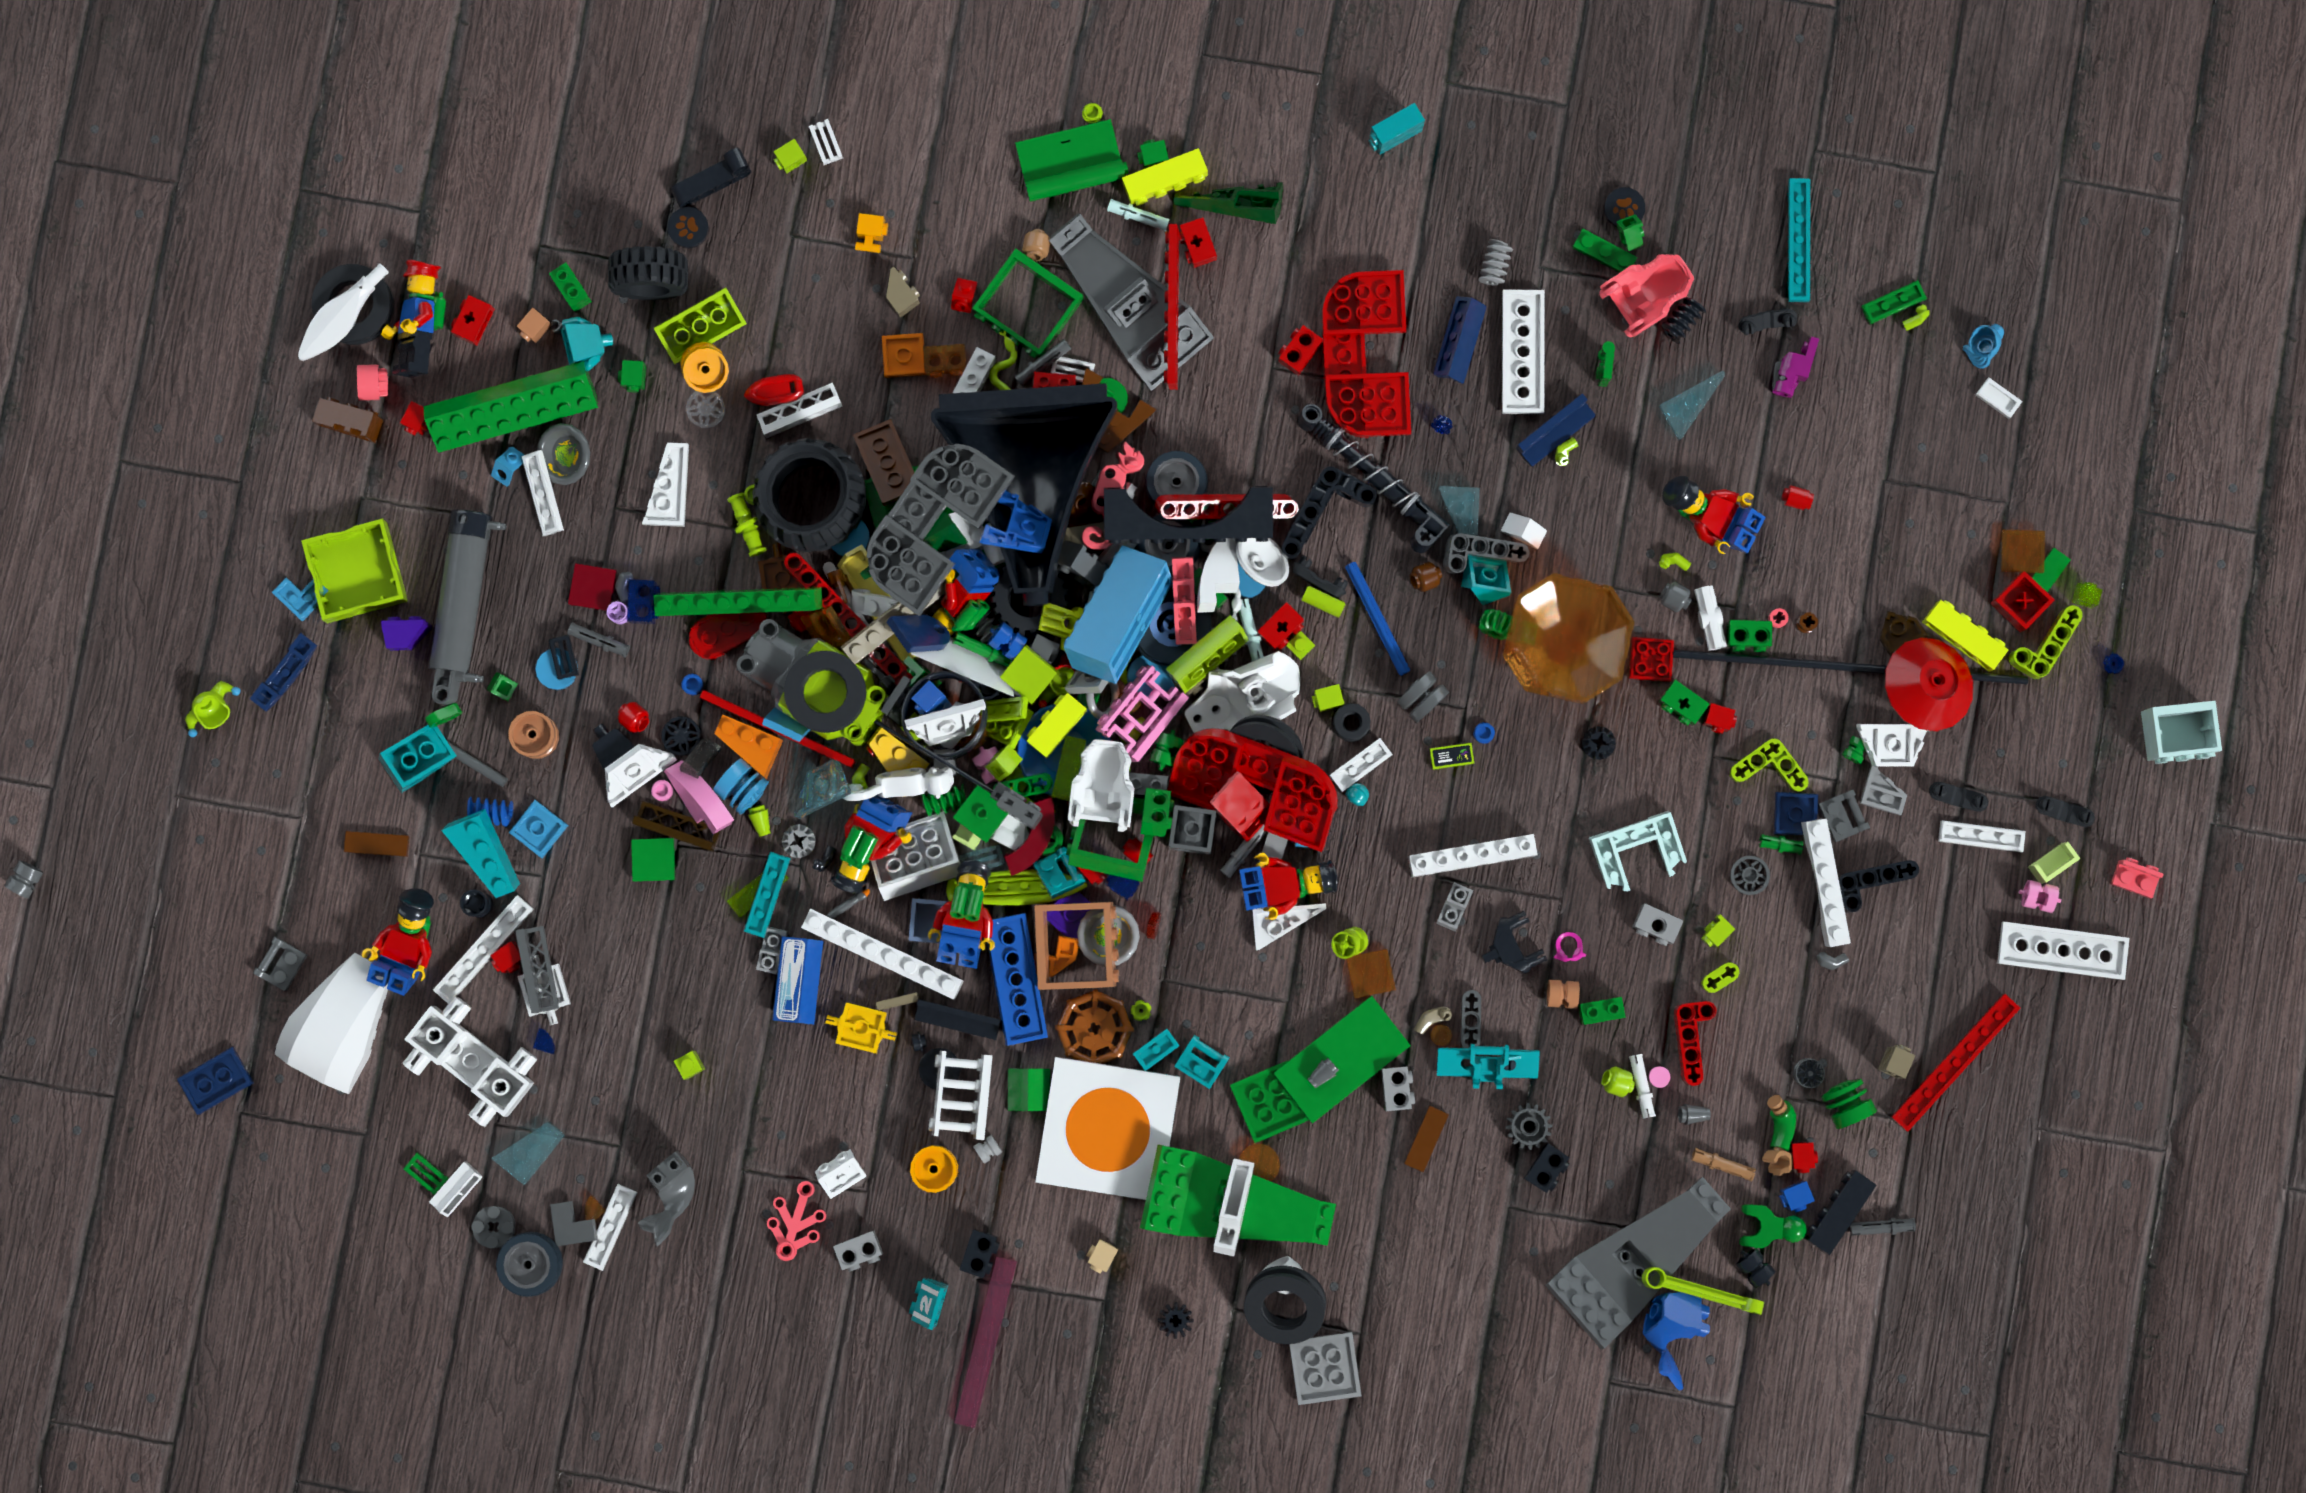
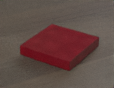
[568,563,617,611]

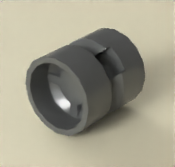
[4,860,44,899]

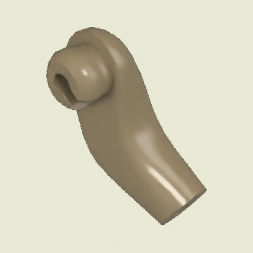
[1414,1006,1452,1035]

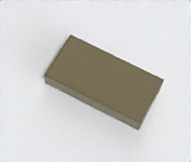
[876,992,920,1011]

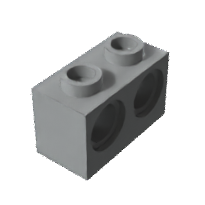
[1381,1067,1415,1111]
[833,1230,883,1272]

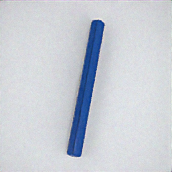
[1345,562,1410,676]

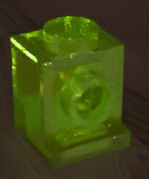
[2072,582,2103,609]

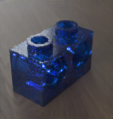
[627,579,660,624]
[1107,875,1140,902]

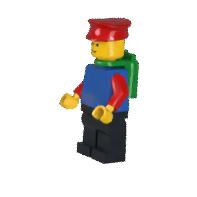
[381,260,446,378]

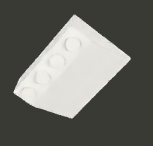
[871,811,961,901]

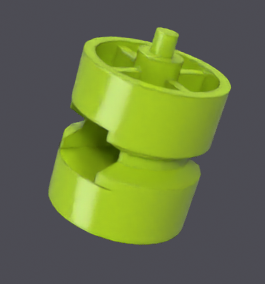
[1331,927,1368,959]

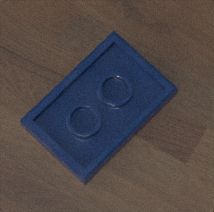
[177,1047,254,1115]

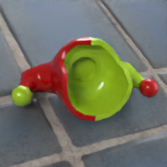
[1038,652,1075,708]

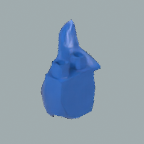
[1643,1292,1710,1391]

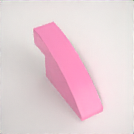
[664,760,734,834]

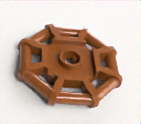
[1055,989,1134,1064]

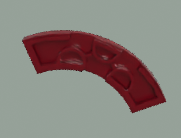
[1005,796,1055,876]

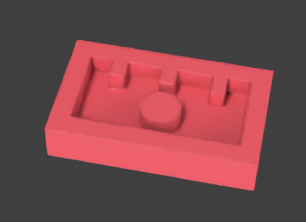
[2110,857,2163,899]

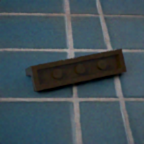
[632,801,721,852]

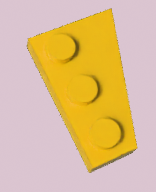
[867,726,929,797]

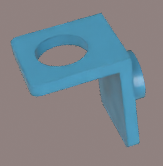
[491,447,524,487]

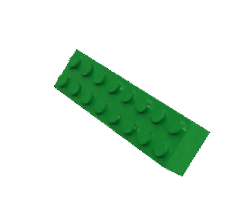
[424,361,598,453]

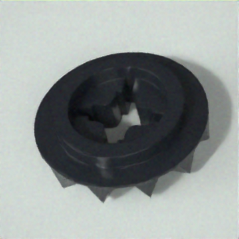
[1582,726,1616,760]

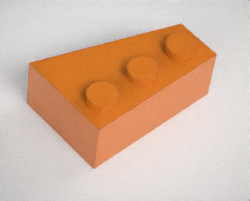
[714,714,783,779]

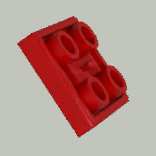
[1629,637,1674,682]

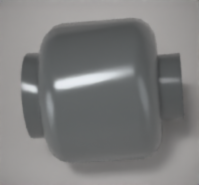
[1659,582,1692,613]

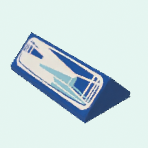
[772,937,823,1025]

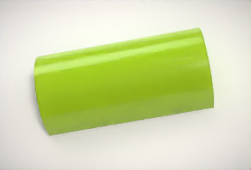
[654,287,747,364]
[1165,615,1249,694]

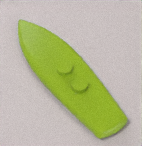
[946,869,1087,905]

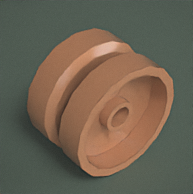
[508,711,559,759]

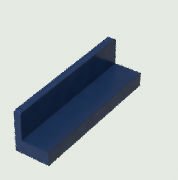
[1433,296,1487,384]
[1516,393,1596,467]

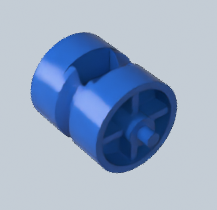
[988,622,1027,661]

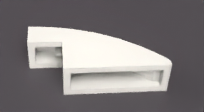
[1197,538,1240,612]
[1213,1159,1254,1256]

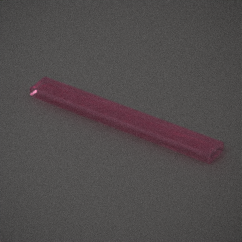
[954,1257,1017,1428]

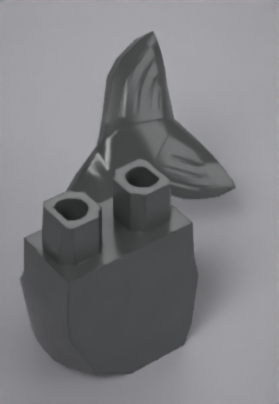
[638,1151,695,1247]

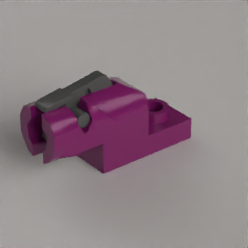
[1772,336,1819,398]

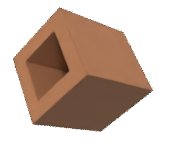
[517,308,552,343]

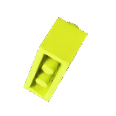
[1027,693,1087,759]

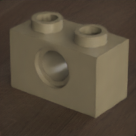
[1878,1044,1915,1079]

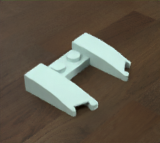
[1589,811,1687,891]

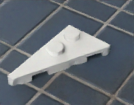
[1252,903,1326,950]

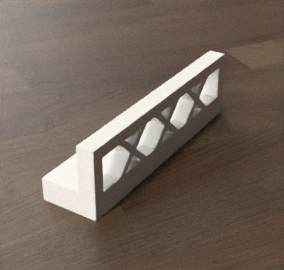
[757,383,842,438]

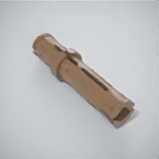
[1691,1148,1756,1182]

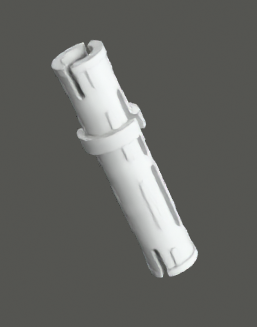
[1629,1054,1656,1119]

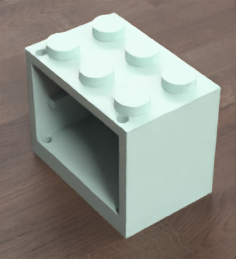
[2141,701,2222,764]

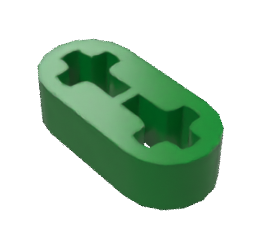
[425,703,462,728]

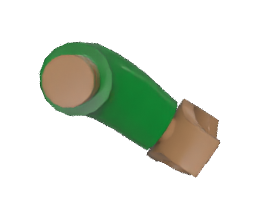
[1762,1095,1796,1176]

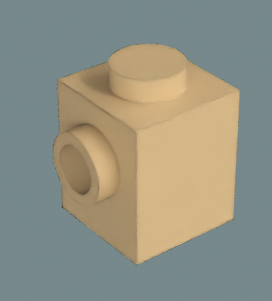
[1086,1239,1119,1273]

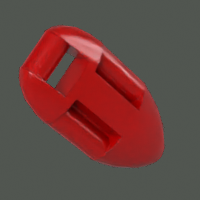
[744,374,804,406]

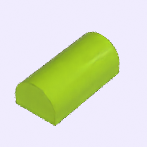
[1301,586,1346,618]

